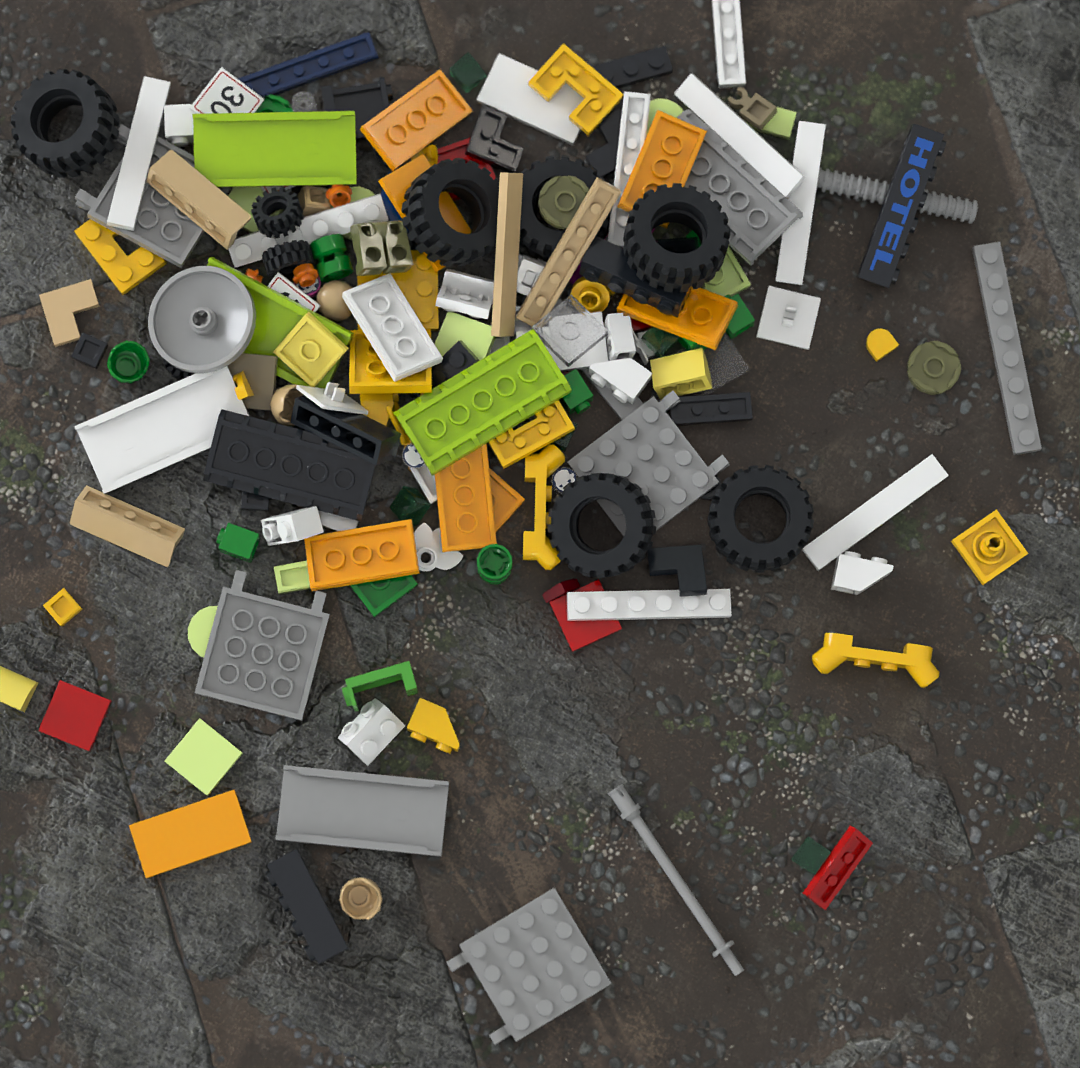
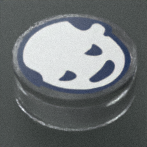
[402,442,425,469]
[551,467,578,494]

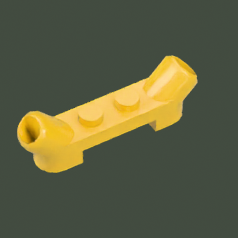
[523,444,565,570]
[812,633,940,688]

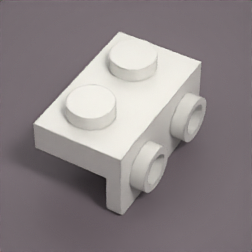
[435,269,494,319]
[338,698,405,766]

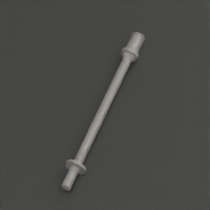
[608,784,744,976]

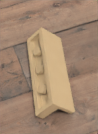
[146,150,251,249]
[70,485,185,567]

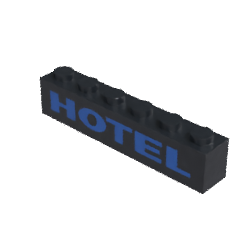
[857,124,946,288]

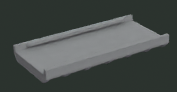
[677,109,803,266]
[275,765,449,857]

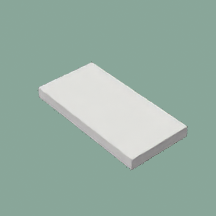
[477,53,584,146]
[342,273,443,382]

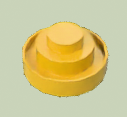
[570,276,610,314]

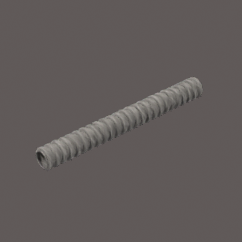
[788,160,978,224]

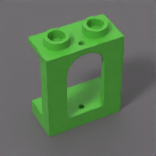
[342,661,418,712]

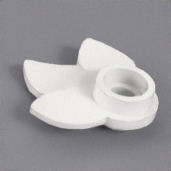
[414,523,463,571]

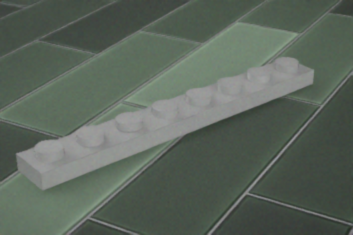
[972,242,1042,455]

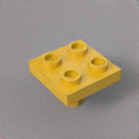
[951,509,1028,585]

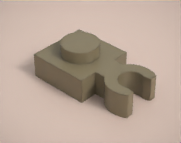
[728,87,777,131]

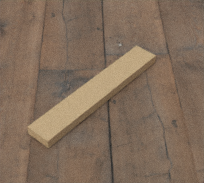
[491,172,523,337]
[516,177,621,330]

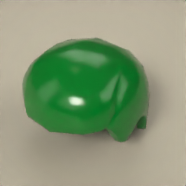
[107,341,150,384]

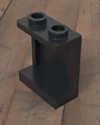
[321,77,393,141]

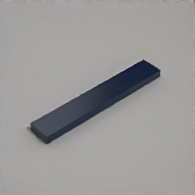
[238,32,378,98]

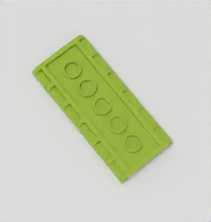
[192,111,357,187]
[207,257,354,389]
[393,329,572,476]

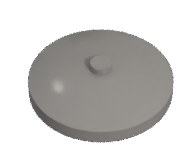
[148,266,256,373]

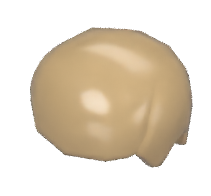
[316,280,352,322]
[270,384,304,427]
[339,877,382,920]

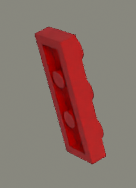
[803,826,873,910]

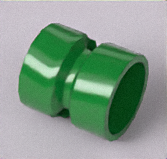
[310,234,354,282]
[477,544,512,585]

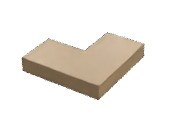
[39,279,99,347]

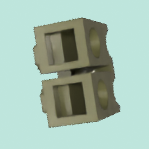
[350,220,413,276]

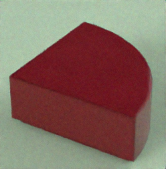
[543,578,581,603]

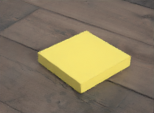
[273,312,349,387]

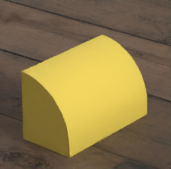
[650,348,712,400]
[0,666,38,713]

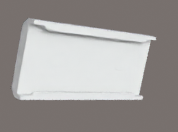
[74,366,249,494]

